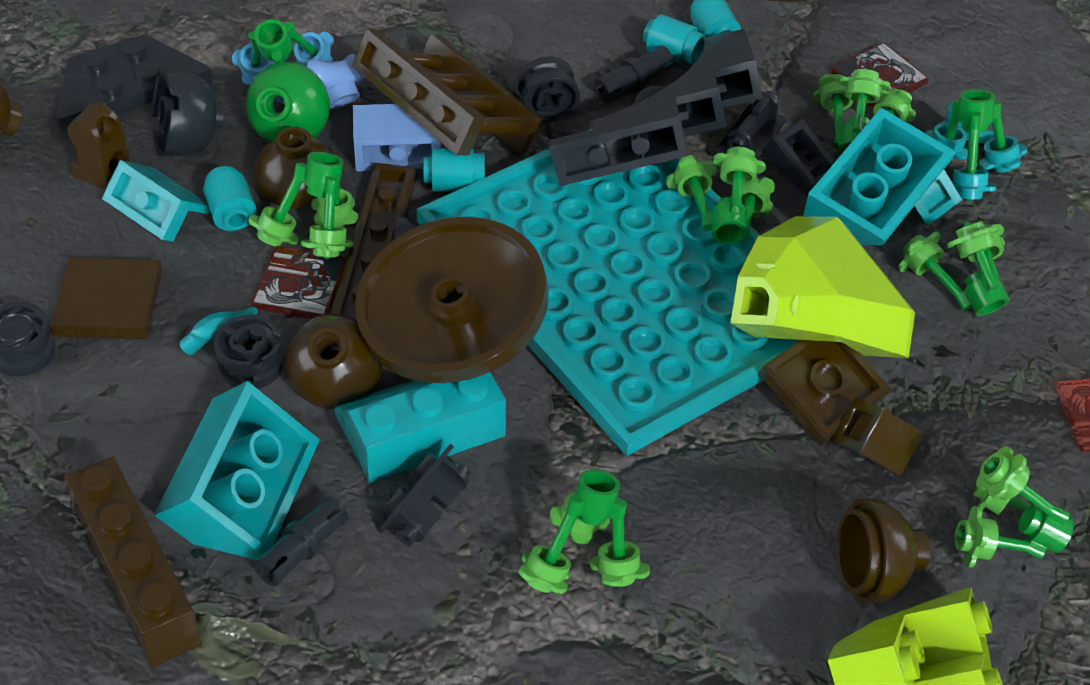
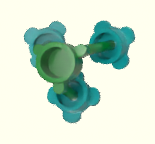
[925,89,1027,201]

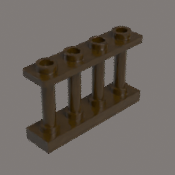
[352,29,541,156]

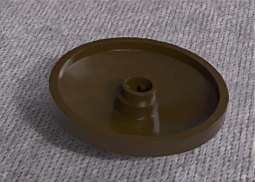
[355,217,549,383]

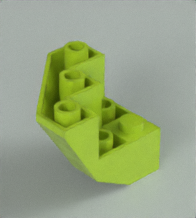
[730,216,915,358]
[828,587,1003,685]

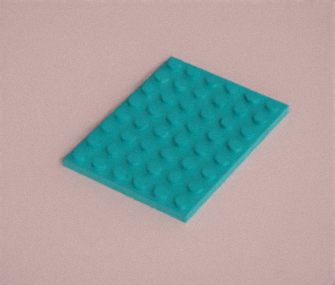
[417,129,799,456]

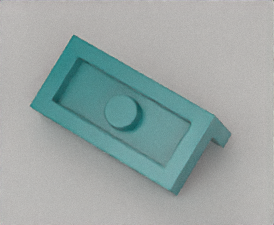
[102,160,210,242]

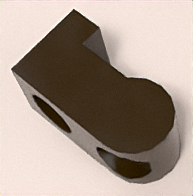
[67,102,130,190]

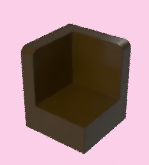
[832,398,924,475]

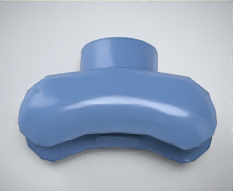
[306,54,365,109]

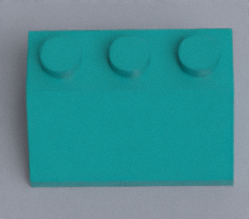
[803,108,956,245]
[334,372,506,484]
[154,381,320,560]

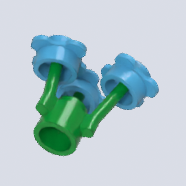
[232,19,334,106]

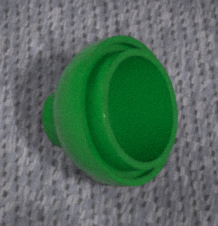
[245,62,330,142]

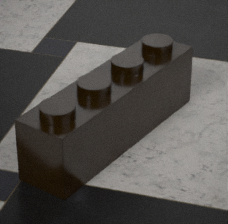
[64,456,202,668]

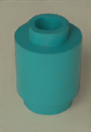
[690,0,741,45]
[643,14,705,65]
[423,148,485,192]
[203,166,257,231]

